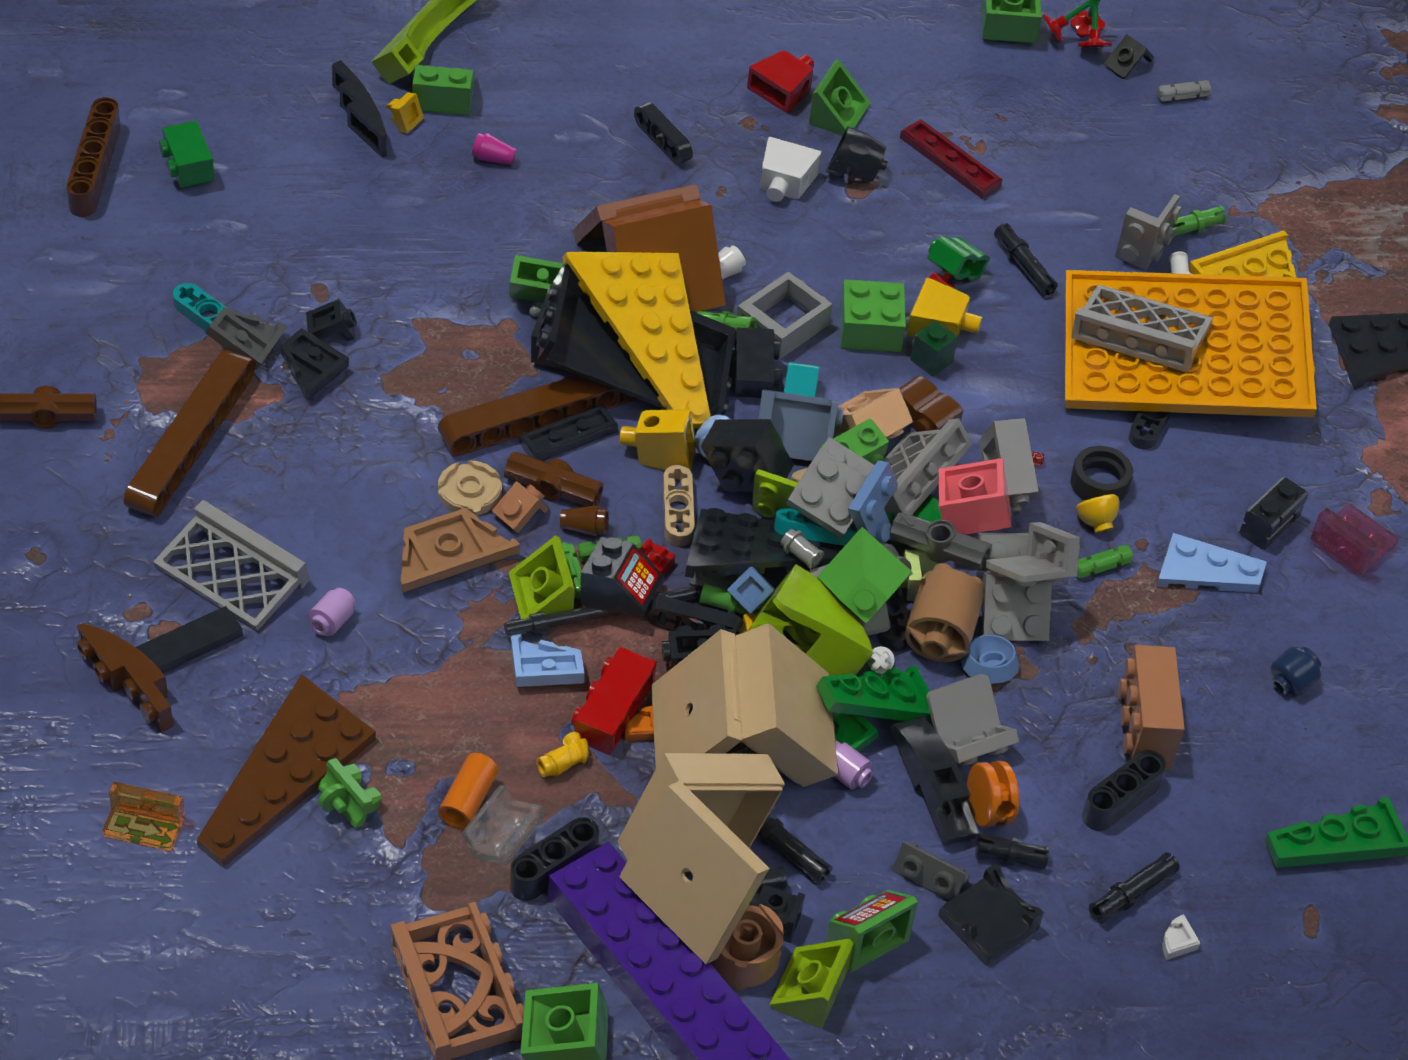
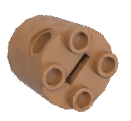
[904,563,984,662]

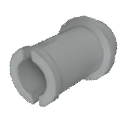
[781,529,824,569]

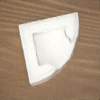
[1162,914,1200,960]

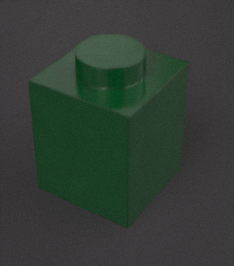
[910,320,958,377]

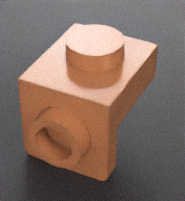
[492,481,549,533]

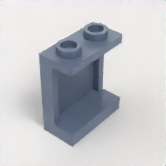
[758,389,844,461]

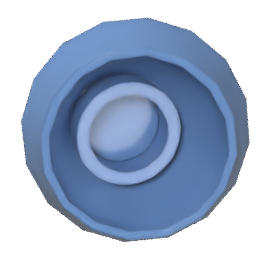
[961,635,1020,684]

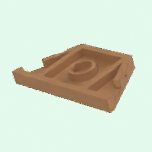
[401,508,520,593]

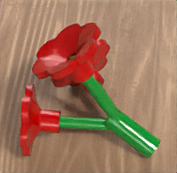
[1043,0,1112,47]

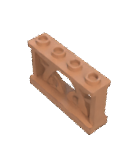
[390,902,524,1060]

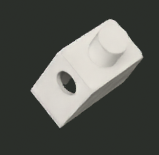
[760,137,822,202]

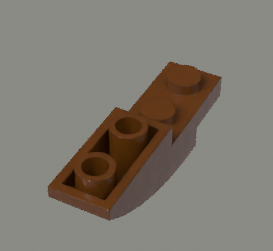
[76,623,173,733]

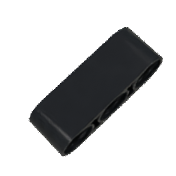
[1082,750,1166,831]
[510,817,600,901]

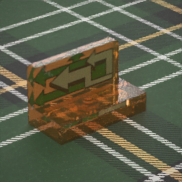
[102,782,185,851]

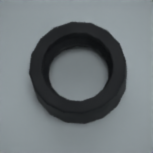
[1070,445,1133,502]

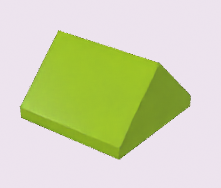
[508,535,575,619]
[769,938,854,1029]

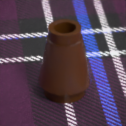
[560,505,609,537]

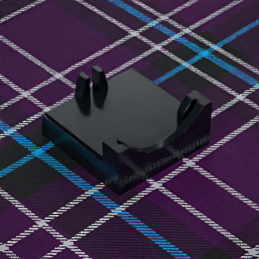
[938,863,1044,966]

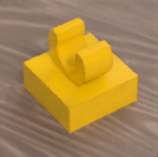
[386,92,424,133]

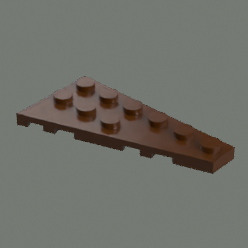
[197,674,376,868]

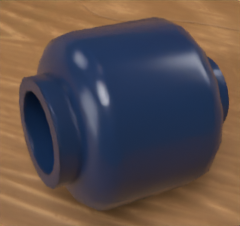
[1271,647,1321,696]

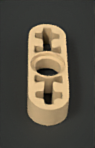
[663,465,695,547]

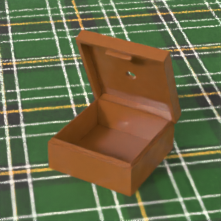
[572,184,726,312]

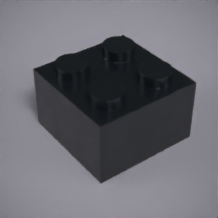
[700,419,794,492]

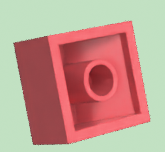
[939,458,1011,535]

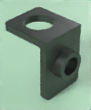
[1104,34,1155,79]

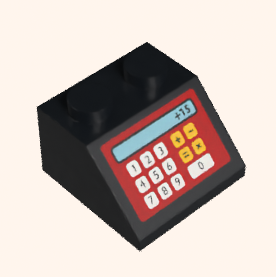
[581,537,664,618]

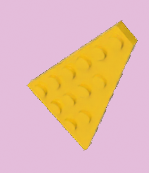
[1189,230,1316,375]
[562,252,711,429]

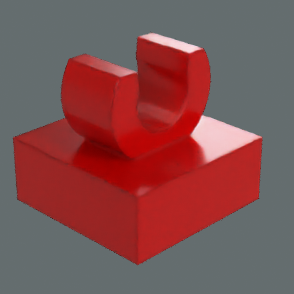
[640,538,676,575]

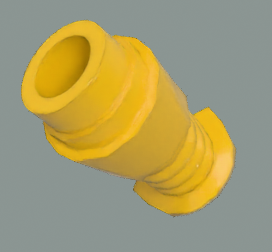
[536,732,589,777]

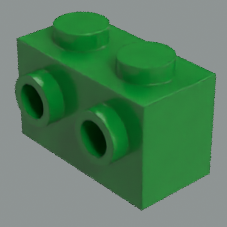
[159,121,215,188]

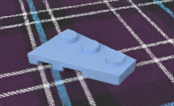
[1156,533,1267,593]

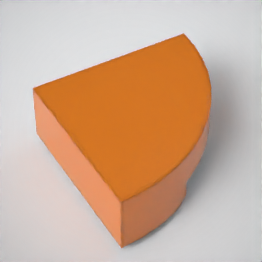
[625,705,654,742]

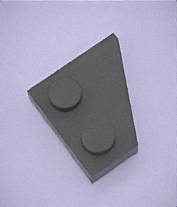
[205,307,287,370]

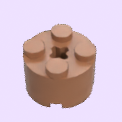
[710,904,784,990]

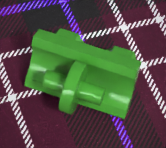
[318,758,382,828]

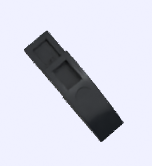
[891,718,979,845]

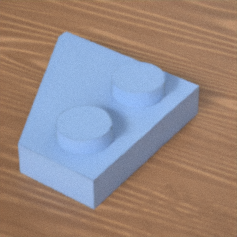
[510,634,584,687]

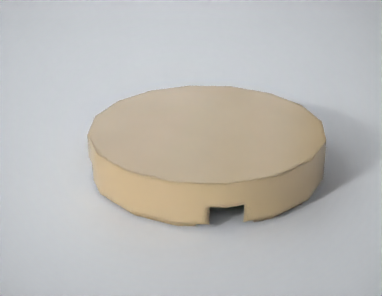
[438,461,502,516]

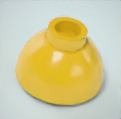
[1075,494,1120,533]

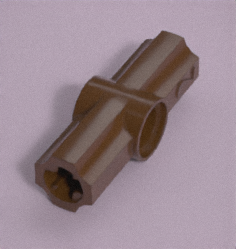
[0,385,97,429]
[504,452,604,507]

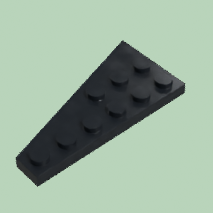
[1329,313,1408,390]

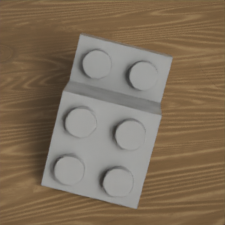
[786,437,875,539]
[976,533,1052,641]

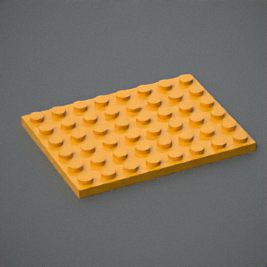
[1065,270,1317,418]

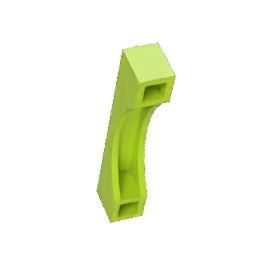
[371,0,477,84]

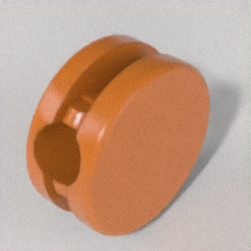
[967,761,1019,828]

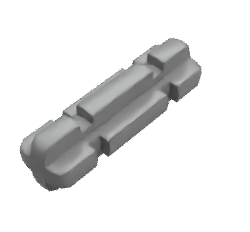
[1157,80,1211,102]

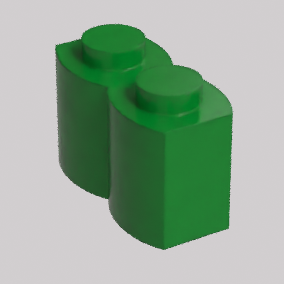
[927,236,991,281]

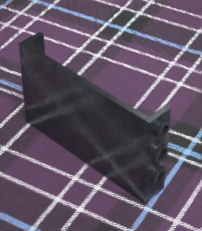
[536,264,736,416]

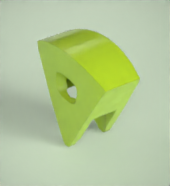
[748,564,873,676]

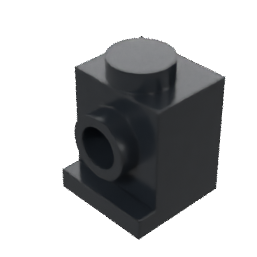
[749,885,805,943]

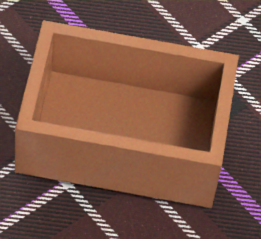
[1118,645,1185,770]

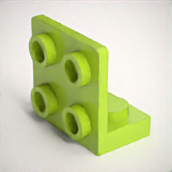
[752,469,798,518]

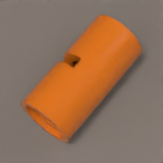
[438,753,499,830]

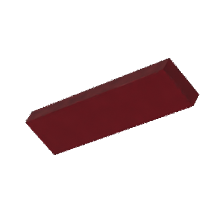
[900,119,1003,199]

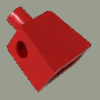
[747,51,814,114]

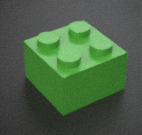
[980,0,1042,43]
[840,279,906,352]

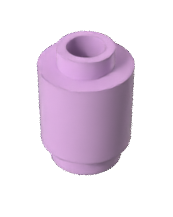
[308,588,356,636]
[834,741,873,790]

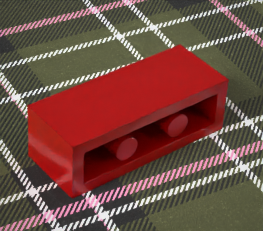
[571,647,657,756]

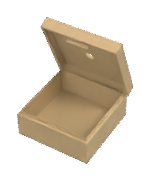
[652,623,838,787]
[618,753,785,964]

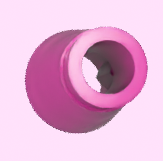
[471,133,516,165]

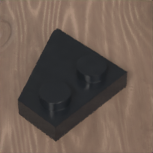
[281,328,349,400]

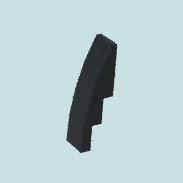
[332,60,387,158]

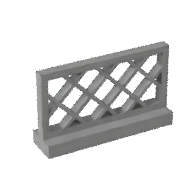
[1072,284,1213,372]
[884,418,973,517]
[153,500,310,631]

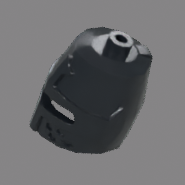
[826,126,888,183]

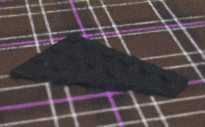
[685,508,893,578]

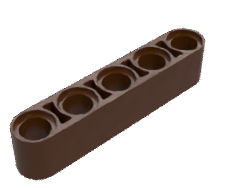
[67,97,121,217]

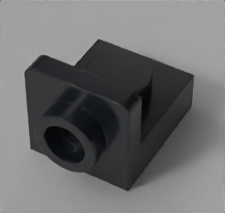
[306,299,357,341]

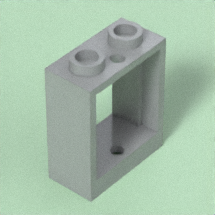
[737,272,832,360]
[979,418,1039,516]

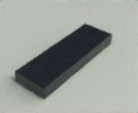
[519,404,618,461]
[136,606,243,673]

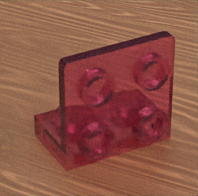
[1310,504,1399,575]

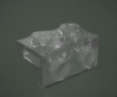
[462,785,546,866]

